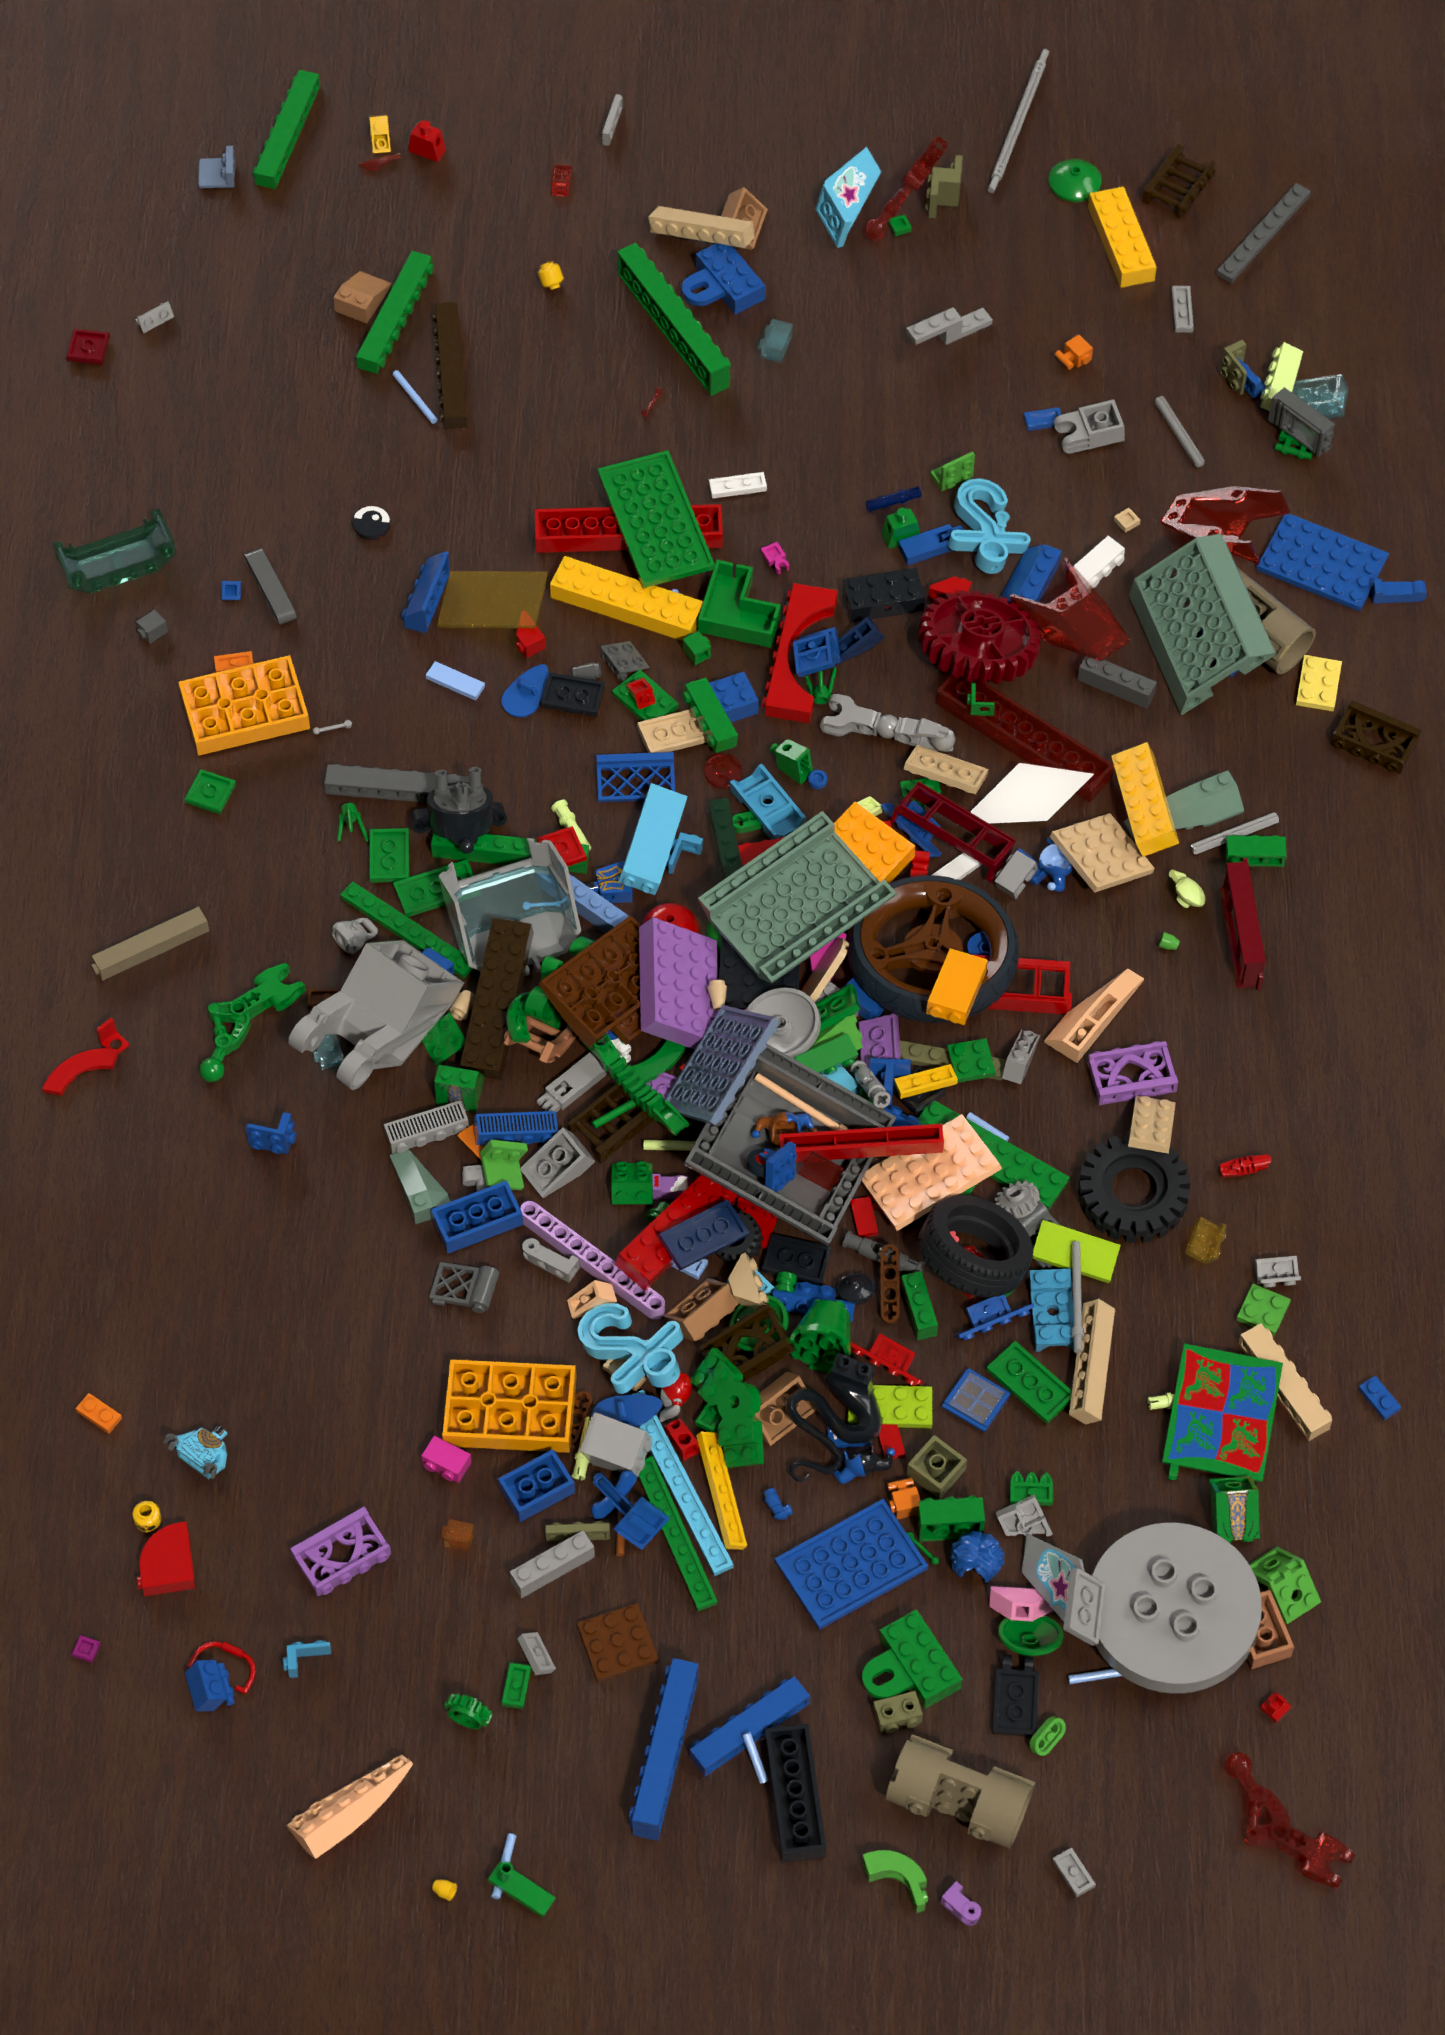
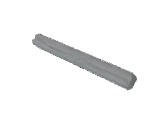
[1155,396,1205,467]
[1191,812,1279,855]

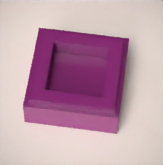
[72,1635,101,1663]

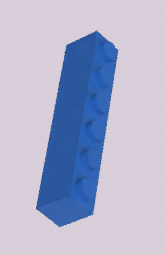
[690,1676,810,1777]

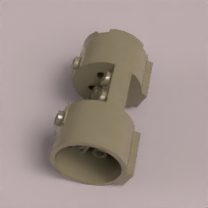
[1237,567,1316,674]
[886,1734,1035,1849]

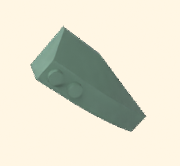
[1123,771,1244,838]

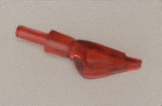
[359,154,401,171]

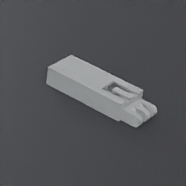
[537,1053,607,1112]

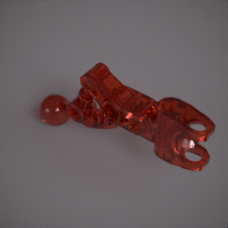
[865,137,948,241]
[1225,1752,1355,1889]

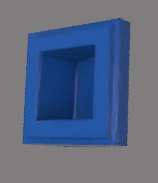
[222,581,242,600]

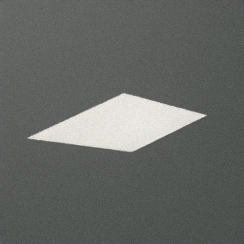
[957,763,1094,825]

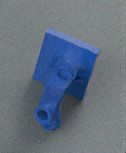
[591,1470,670,1550]

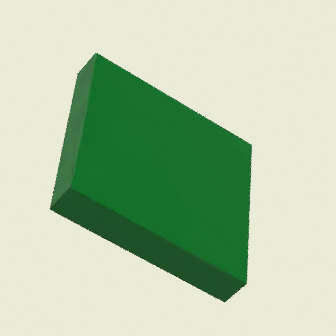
[184,769,236,814]

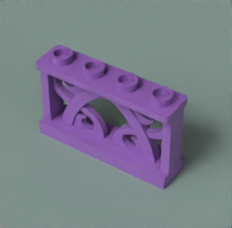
[1087,1041,1178,1105]
[290,1507,391,1597]

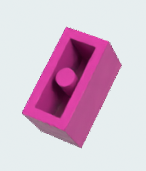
[421,1436,471,1483]

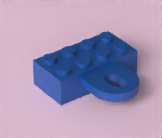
[682,243,765,315]

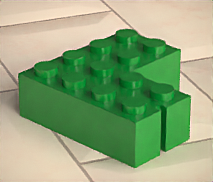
[698,560,781,648]

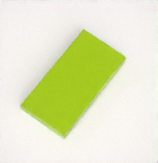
[1033,1220,1120,1283]

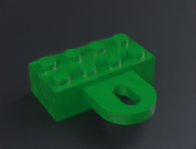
[862,1609,962,1709]

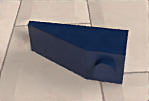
[835,617,885,666]

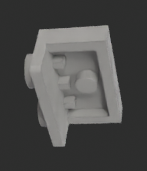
[1255,1256,1301,1288]

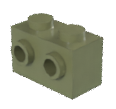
[873,1691,923,1734]

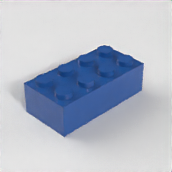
[431,1180,523,1254]

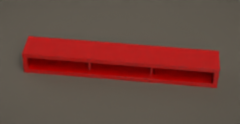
[779,1124,944,1162]

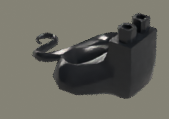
[785,1353,883,1482]

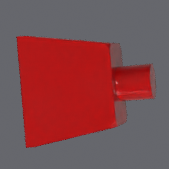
[408,120,446,162]

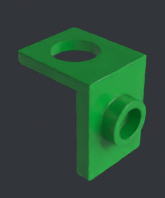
[967,683,995,716]

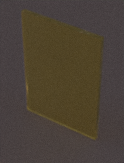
[437,571,548,628]

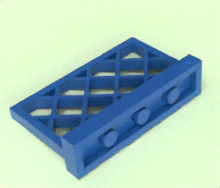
[597,752,675,802]

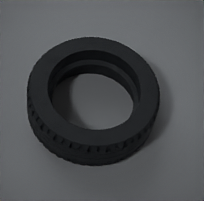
[919,1195,1033,1297]

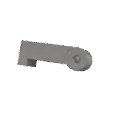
[522,1238,580,1283]

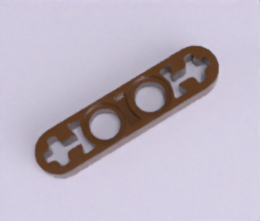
[881,1244,900,1325]

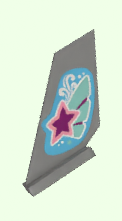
[1022,1534,1106,1645]

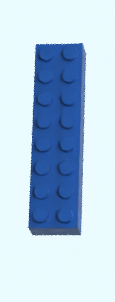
[629,1658,698,1841]

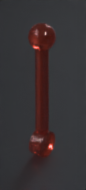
[642,388,662,417]

